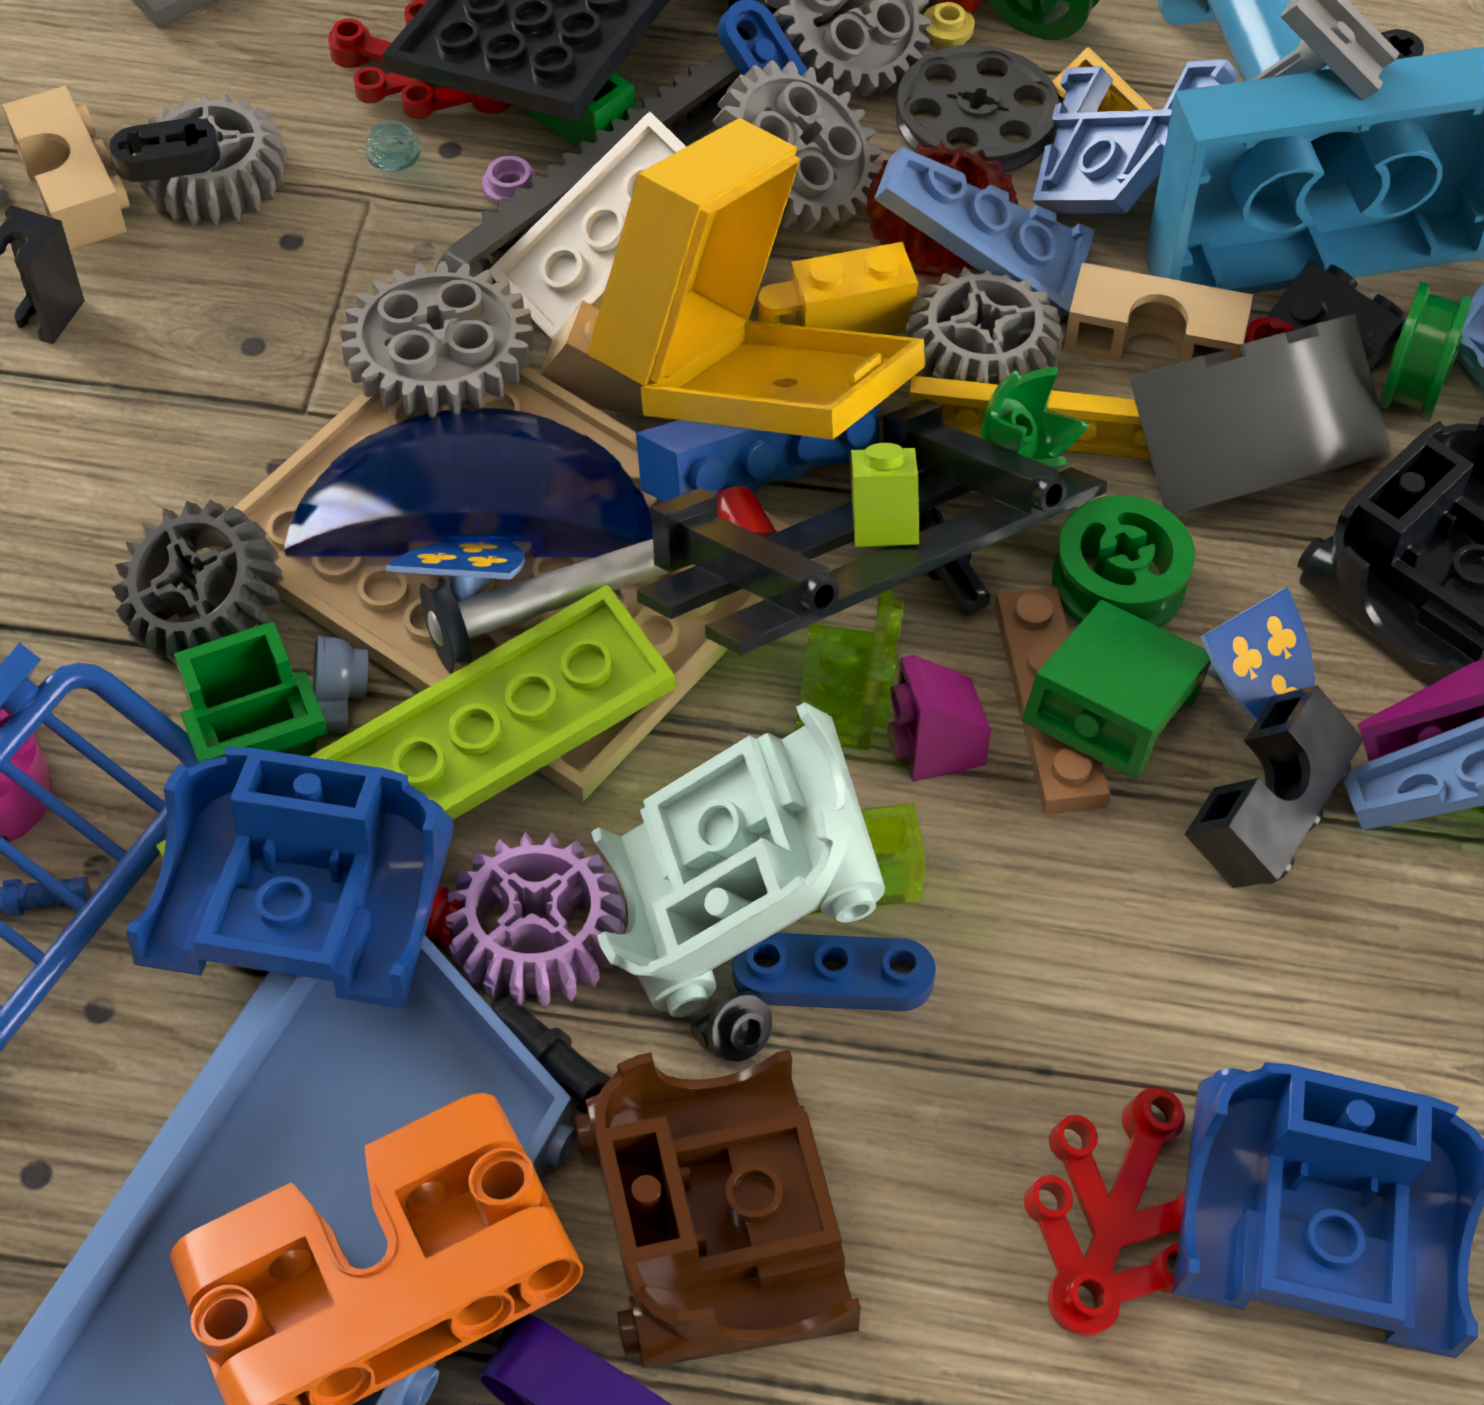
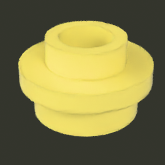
[923,2,975,49]

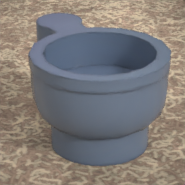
[312,635,368,734]

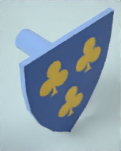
[386,535,525,602]
[1200,587,1315,721]

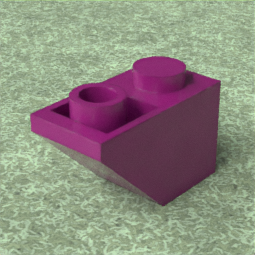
[887,655,991,782]

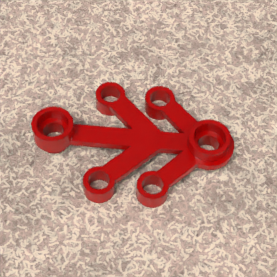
[328,0,512,119]
[1023,1087,1185,1337]

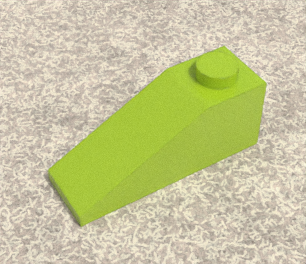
[849,443,919,547]

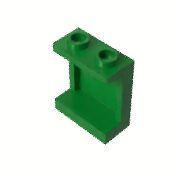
[1021,599,1211,780]

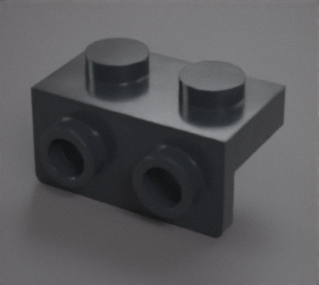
[1268,260,1404,373]

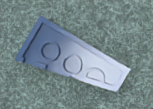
[874,147,1095,320]

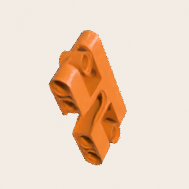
[170,1093,583,1405]

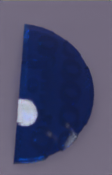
[284,408,653,557]

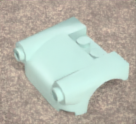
[591,702,885,1017]

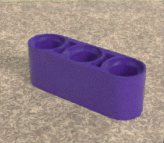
[479,1314,672,1405]

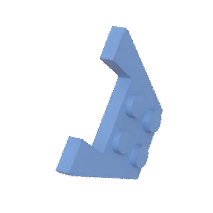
[1033,59,1239,214]

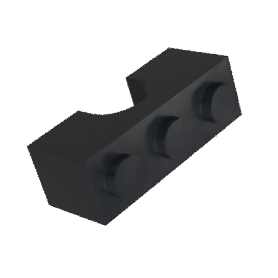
[1184,685,1364,888]

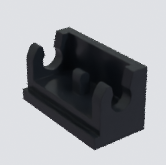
[0,205,85,344]

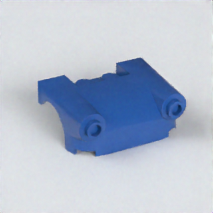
[126,747,455,1009]
[1172,1062,1484,1358]

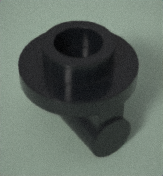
[690,988,772,1061]

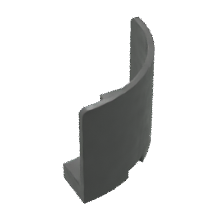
[1129,314,1390,514]

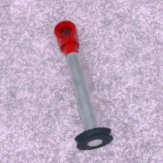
[420,486,777,674]

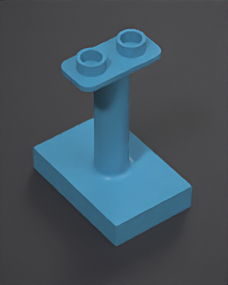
[1144,0,1484,294]

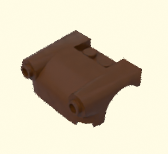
[574,1050,861,1368]

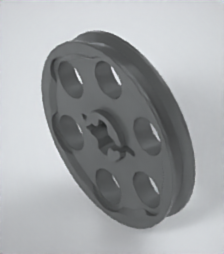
[896,45,1059,174]

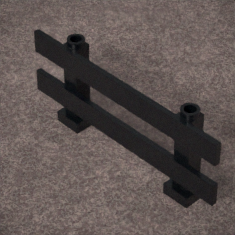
[637,399,1107,655]

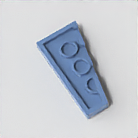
[1343,717,1484,830]

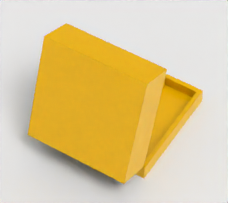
[587,118,925,440]

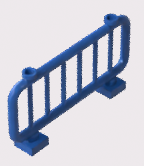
[0,642,198,1075]

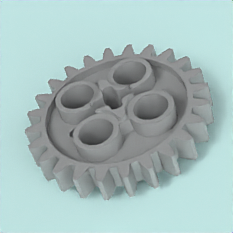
[765,0,932,98]
[713,60,882,233]
[340,261,534,417]

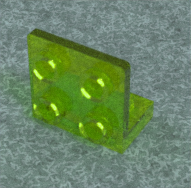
[795,588,904,751]

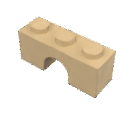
[2,85,130,250]
[1064,262,1253,362]

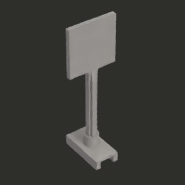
[1140,0,1400,197]

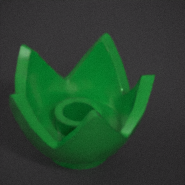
[981,367,1089,468]

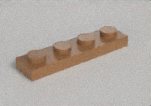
[995,587,1110,815]

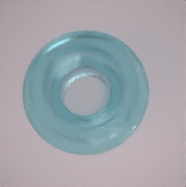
[365,121,421,172]

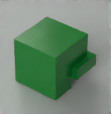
[174,621,328,763]

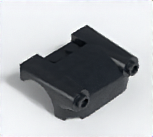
[1297,417,1484,686]

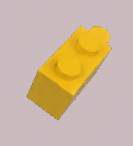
[758,242,918,335]

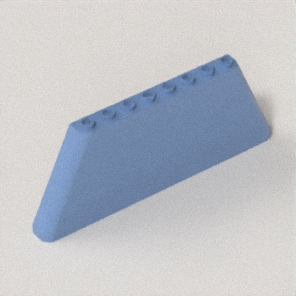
[0,935,576,1405]

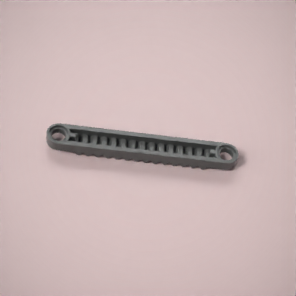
[435,51,741,285]

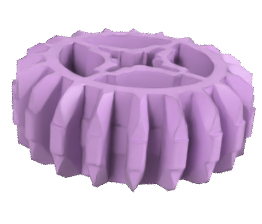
[445,832,626,1009]

